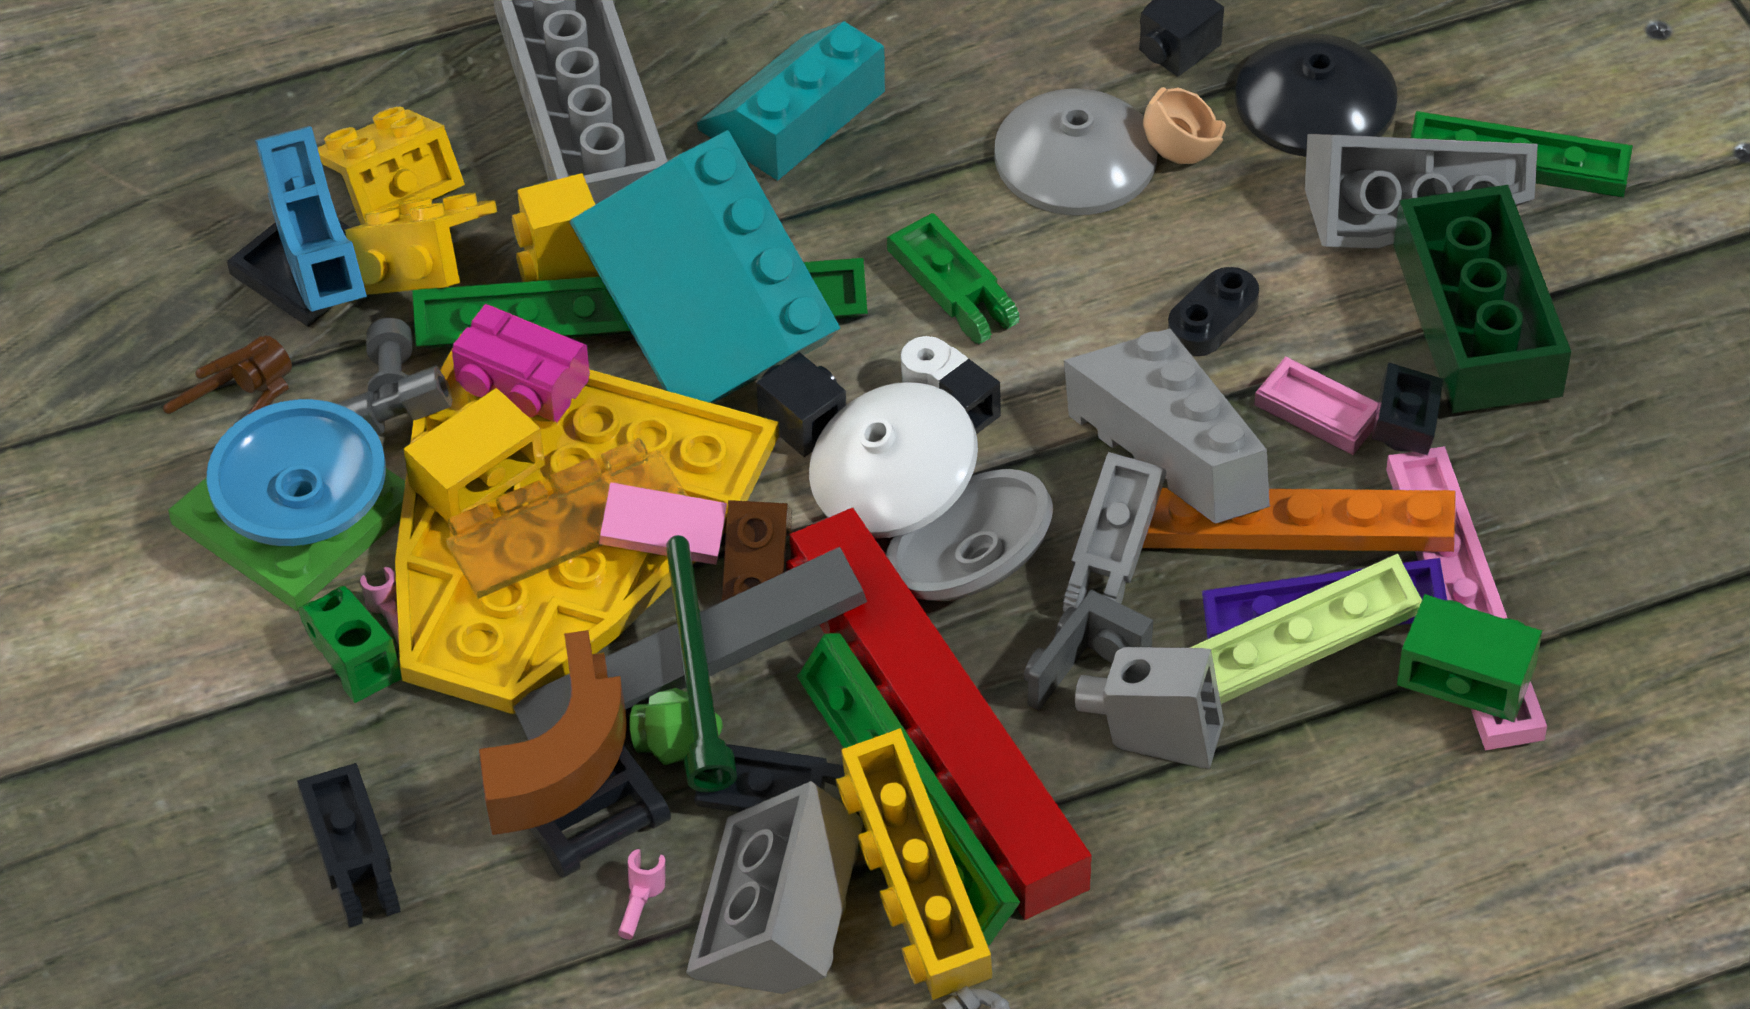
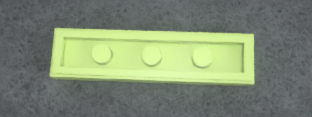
[1190,554,1422,704]

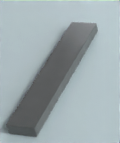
[514,547,867,740]

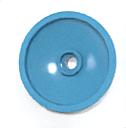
[207,399,386,546]

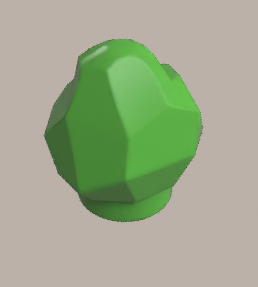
[630,688,723,765]

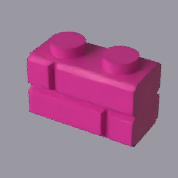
[452,304,590,423]

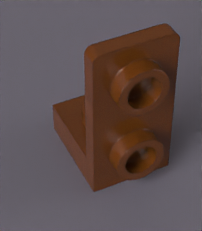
[722,500,793,602]

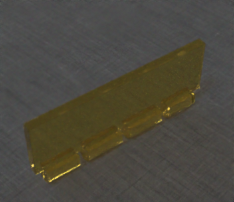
[446,438,688,599]

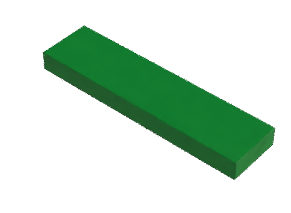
[1410,111,1633,198]

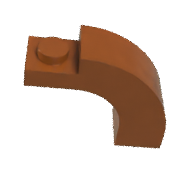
[479,630,626,835]

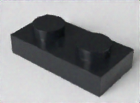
[1371,362,1443,455]

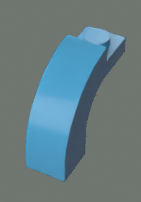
[255,126,367,311]

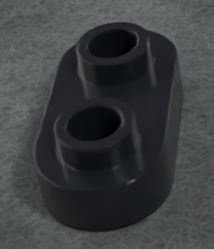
[1168,267,1259,356]

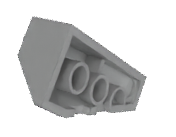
[1305,134,1538,248]

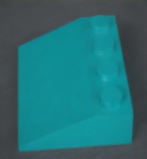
[570,130,840,403]

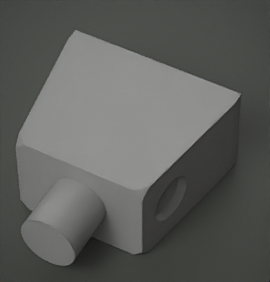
[1075,647,1224,769]

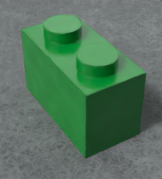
[1397,594,1542,722]

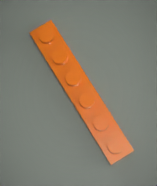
[1142,488,1456,552]

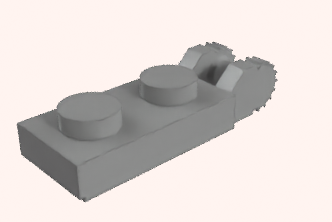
[1063,452,1167,611]

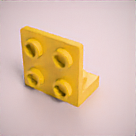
[317,107,465,224]

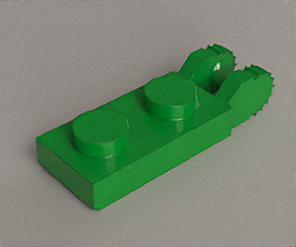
[887,213,1020,345]

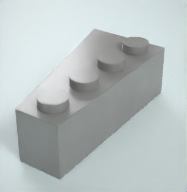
[1064,329,1270,524]

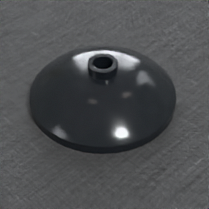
[1235,34,1398,157]

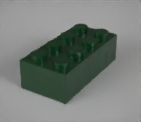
[1393,185,1572,413]

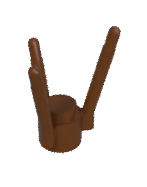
[163,335,292,416]

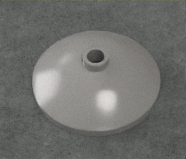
[994,88,1158,215]
[887,469,1053,601]

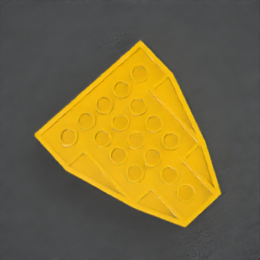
[395,334,779,714]

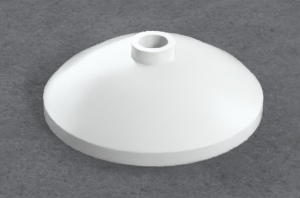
[809,382,978,538]

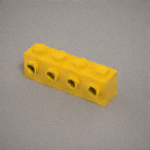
[836,728,992,1000]

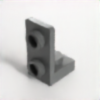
[1024,590,1154,711]

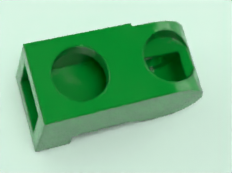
[299,585,402,703]

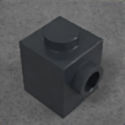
[1139,0,1224,77]
[756,352,846,457]

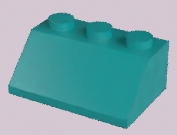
[697,21,885,181]

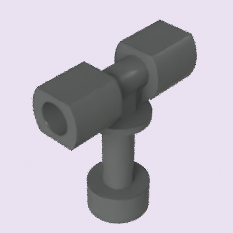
[337,318,452,435]

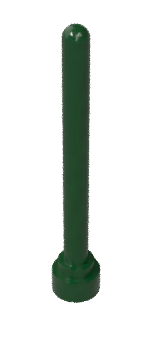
[666,535,737,792]

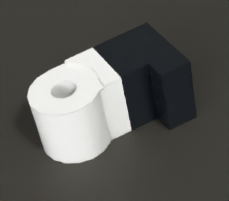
[901,336,1001,435]

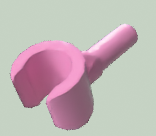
[360,567,399,645]
[618,849,665,940]

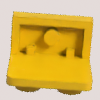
[345,193,497,295]

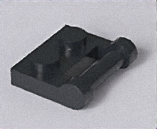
[529,745,671,878]

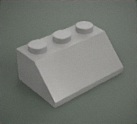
[686,781,863,994]

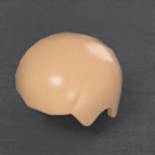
[1143,87,1226,164]

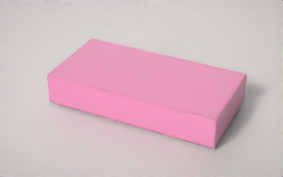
[1254,356,1378,455]
[599,482,727,565]

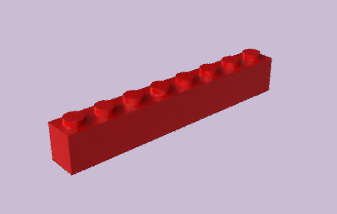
[786,507,1092,920]

